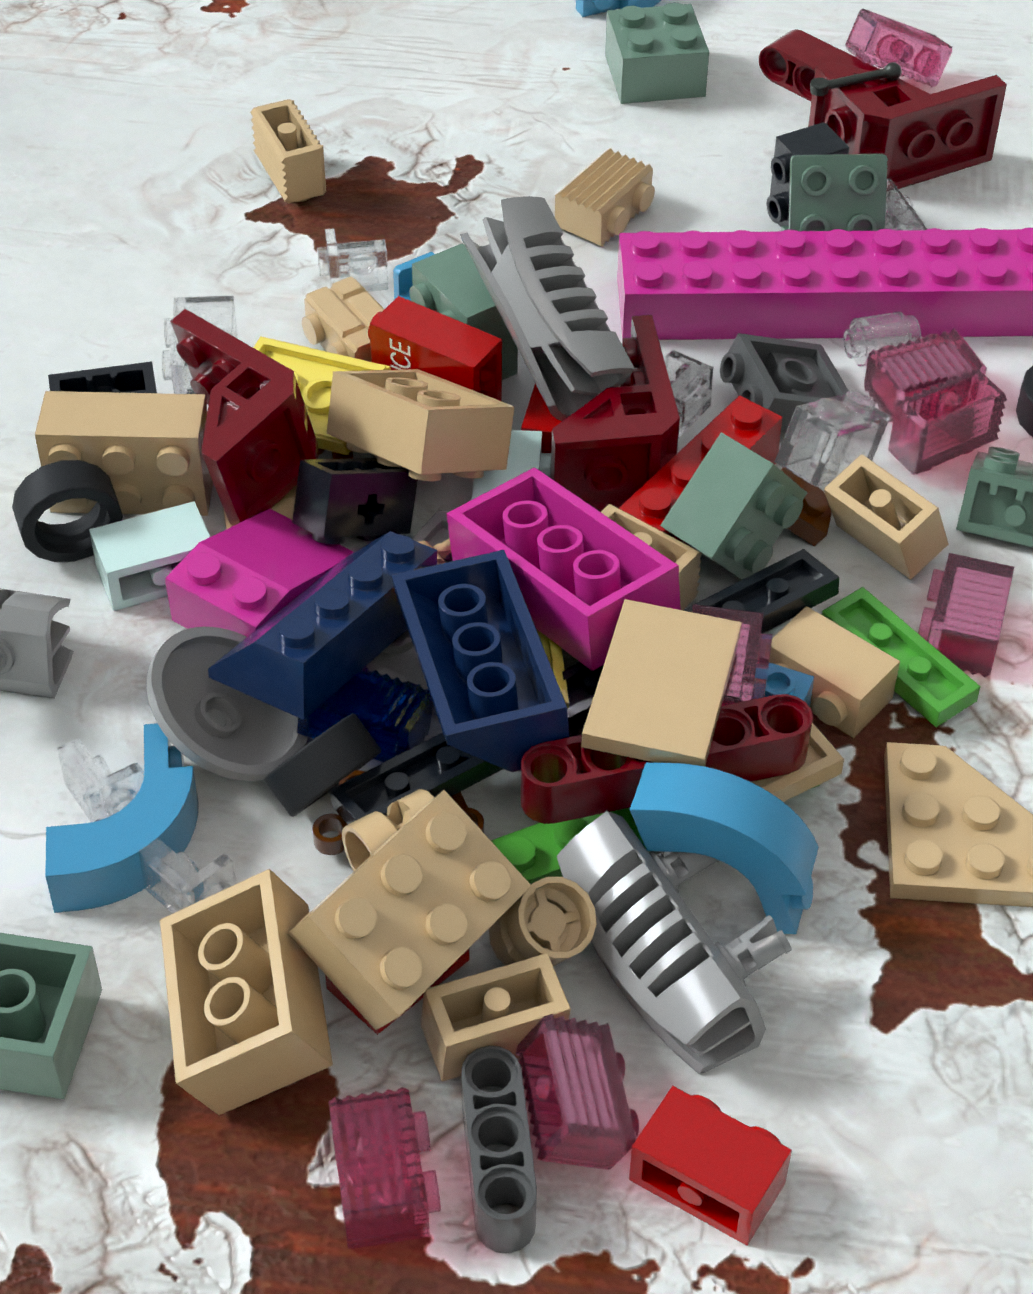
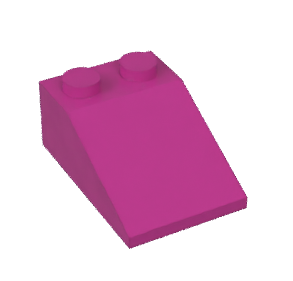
[165,509,354,637]

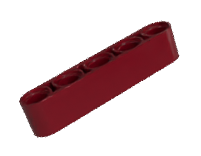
[759,29,930,101]
[521,694,813,824]

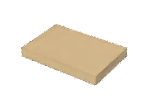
[581,599,742,767]

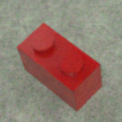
[629,1085,792,1246]

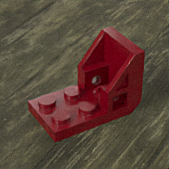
[808,61,1007,193]
[170,309,318,526]
[551,315,680,512]

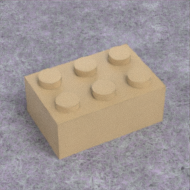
[327,369,515,481]
[35,391,213,516]
[288,790,532,1030]
[160,869,333,1115]

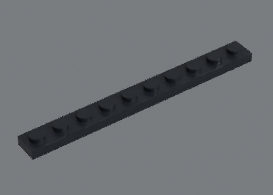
[329,549,839,824]

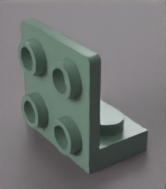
[781,154,888,231]
[956,447,1033,547]

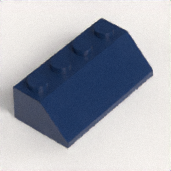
[208,531,437,720]
[392,550,569,772]

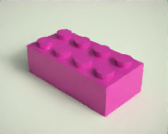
[446,467,681,671]

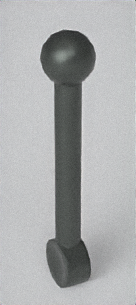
[810,62,902,96]

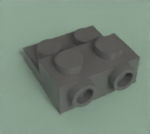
[720,333,860,434]

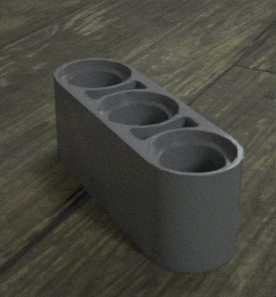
[461,1046,537,1253]

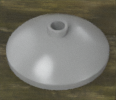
[146,627,310,781]

